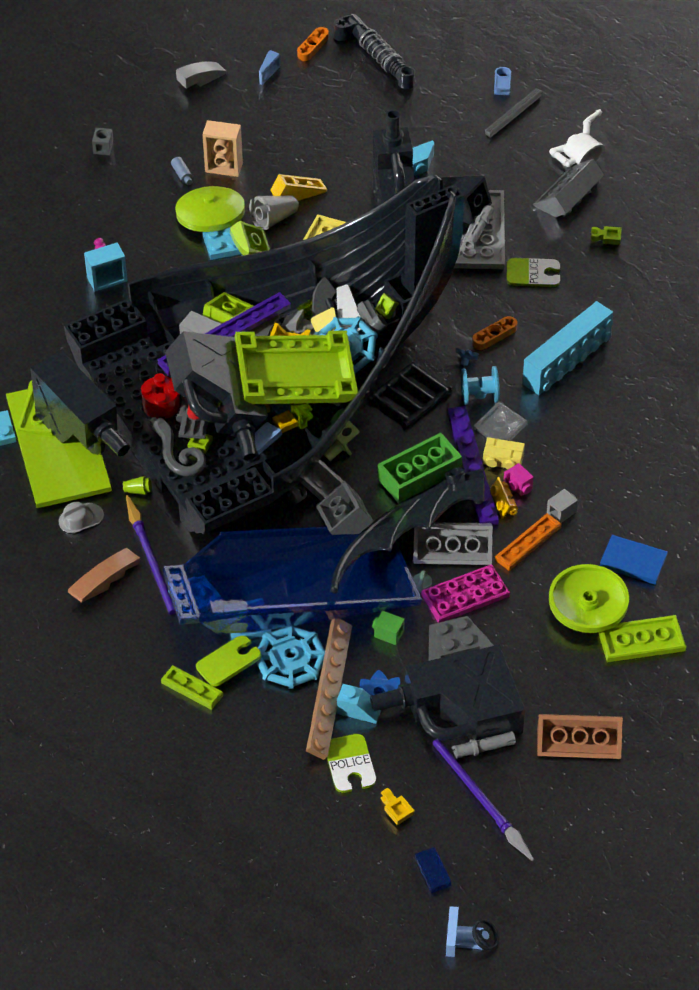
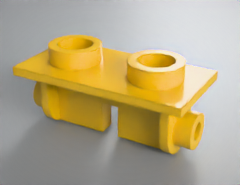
[490,477,518,519]

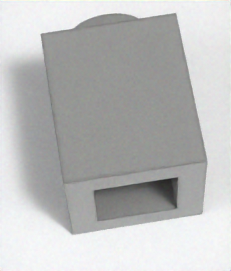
[547,489,578,523]

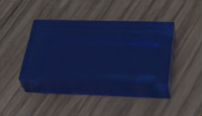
[415,847,451,893]

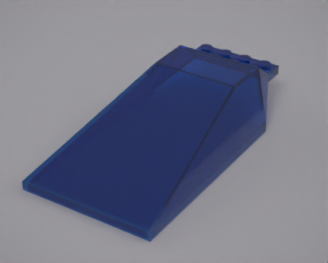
[163,527,422,634]

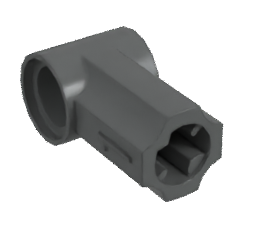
[357,300,388,334]

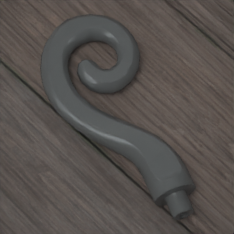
[150,417,206,477]

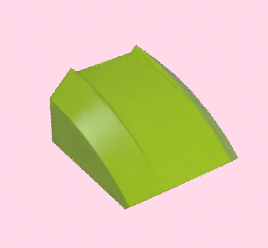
[230,221,270,255]
[202,292,253,324]

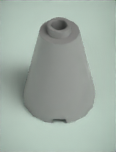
[249,196,299,230]

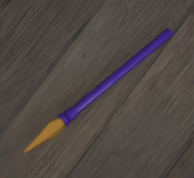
[126,495,176,615]

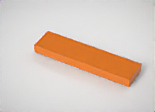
[495,513,562,571]

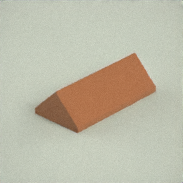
[537,714,623,759]

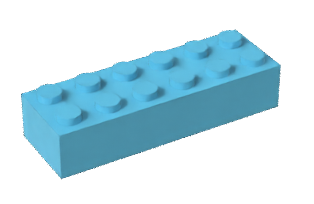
[522,301,613,395]

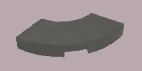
[312,277,337,317]

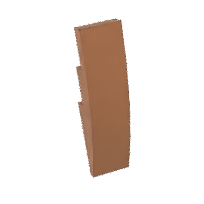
[68,548,140,603]

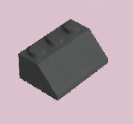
[316,481,373,535]

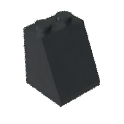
[441,176,492,224]

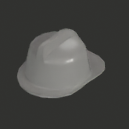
[59,502,104,533]

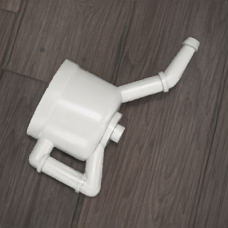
[549,109,605,167]

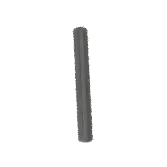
[485,88,542,137]

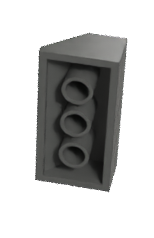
[533,158,604,217]

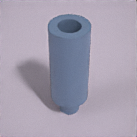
[171,157,193,185]

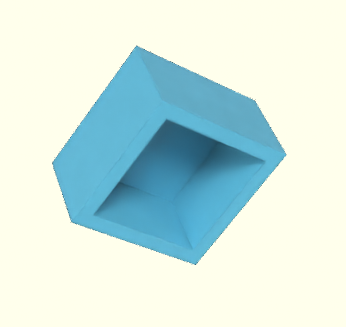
[84,242,128,292]

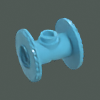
[461,366,500,405]

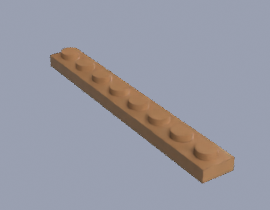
[306,617,352,760]

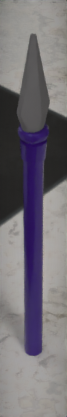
[433,739,534,861]

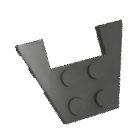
[429,616,494,661]

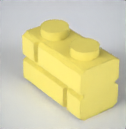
[483,437,525,470]

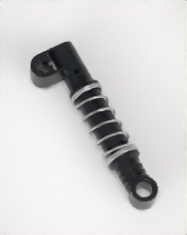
[333,14,415,89]

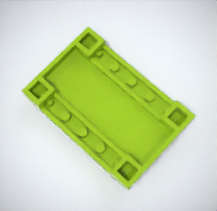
[235,331,358,404]

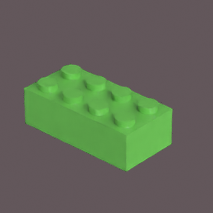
[377,433,462,504]

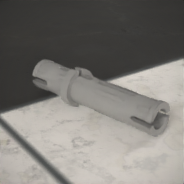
[464,205,494,249]
[452,731,516,759]

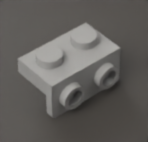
[301,460,344,501]

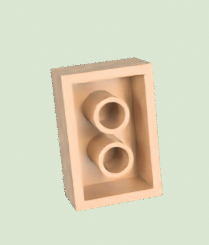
[203,120,243,177]

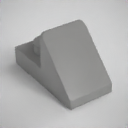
[281,309,315,335]

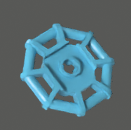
[314,316,378,376]
[256,624,325,689]

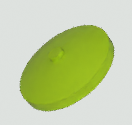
[175,186,245,232]
[549,564,629,633]

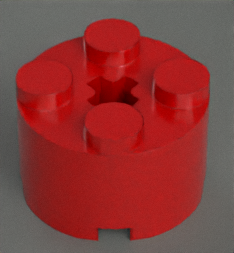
[141,373,180,419]

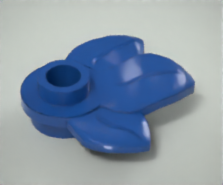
[360,670,400,695]

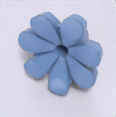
[456,348,479,366]

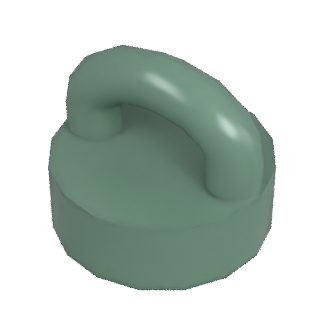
[412,570,432,593]

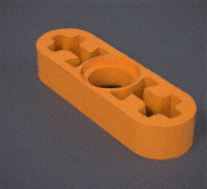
[297,27,329,61]
[472,316,517,350]

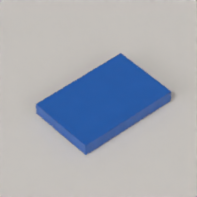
[600,535,668,585]

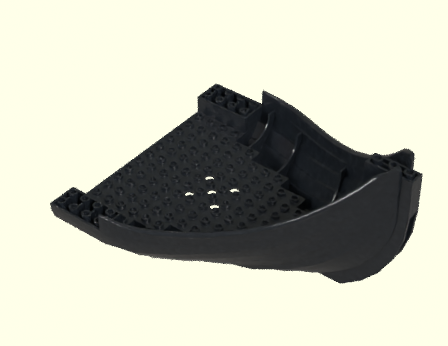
[64,175,464,535]

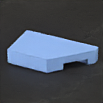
[255,422,282,455]

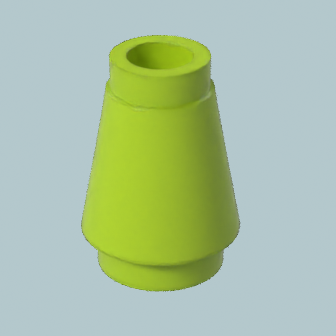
[123,476,152,495]

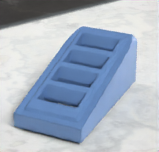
[259,50,280,85]

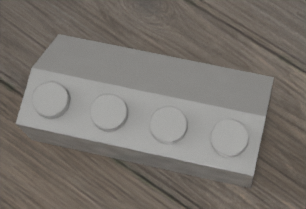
[413,522,493,565]

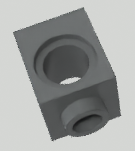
[92,128,114,155]

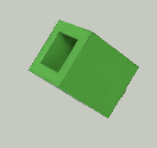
[372,611,405,645]

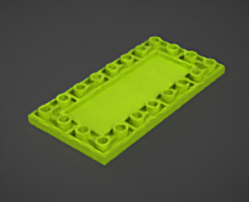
[6,389,112,508]

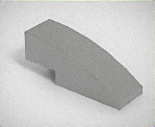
[176,62,227,88]

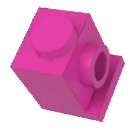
[504,463,534,496]

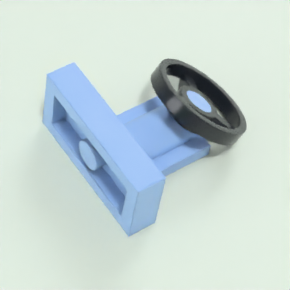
[446,907,499,957]

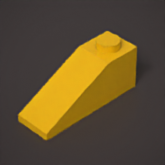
[270,174,328,201]

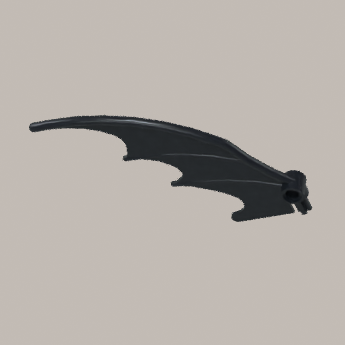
[330,467,485,594]

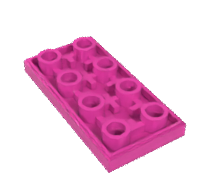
[421,564,510,623]

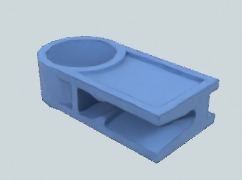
[494,67,511,95]

